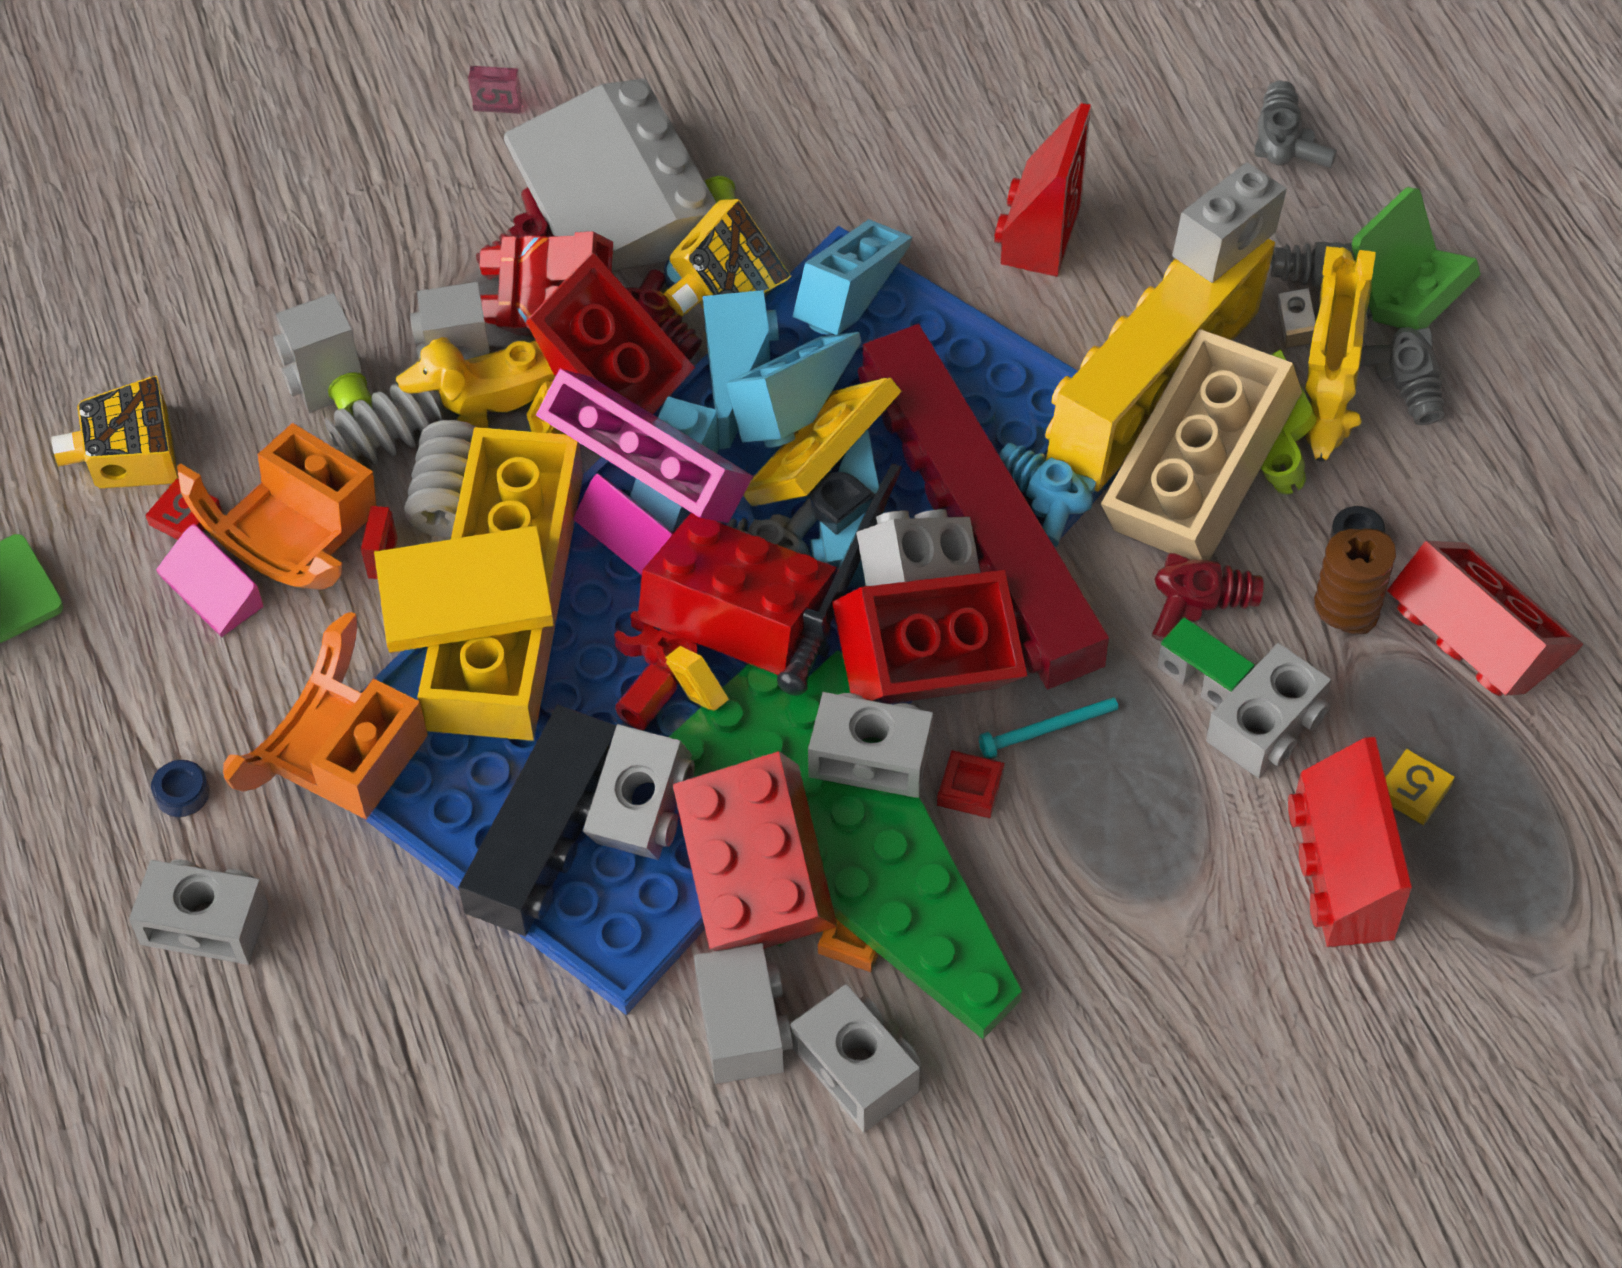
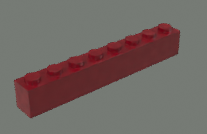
[858,324,1109,690]

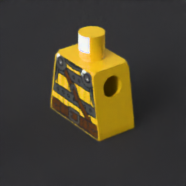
[664,199,791,316]
[51,376,179,488]

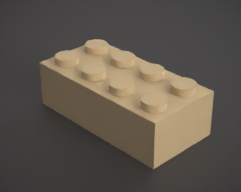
[1101,329,1302,560]

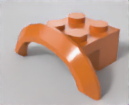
[177,423,376,590]
[223,612,428,820]

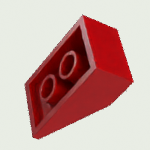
[994,103,1091,277]
[526,252,695,414]

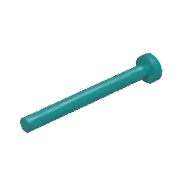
[978,697,1119,759]

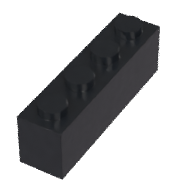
[458,704,616,937]

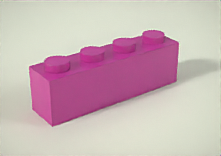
[536,368,753,523]

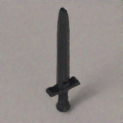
[777,464,902,696]

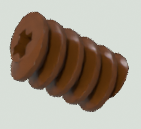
[1314,528,1396,635]

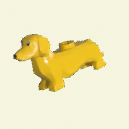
[1305,246,1376,462]
[396,337,555,428]

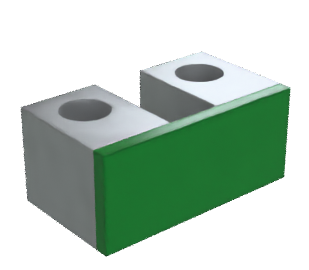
[1157,617,1255,708]

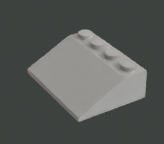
[503,78,716,271]

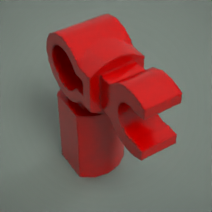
[614,611,698,731]

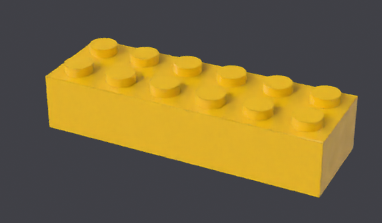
[1045,239,1276,492]
[417,427,584,741]

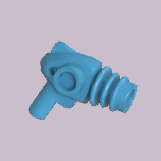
[999,443,1096,547]

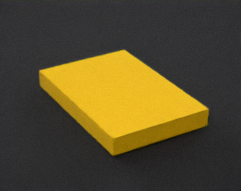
[743,378,902,506]
[374,525,554,653]

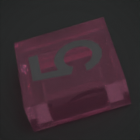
[468,66,522,114]

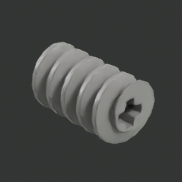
[324,383,442,465]
[404,420,476,537]

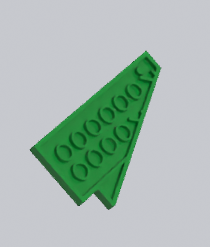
[669,650,1022,1039]

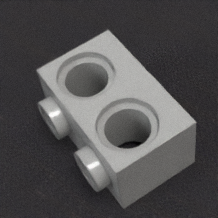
[856,509,980,586]
[1206,643,1331,779]

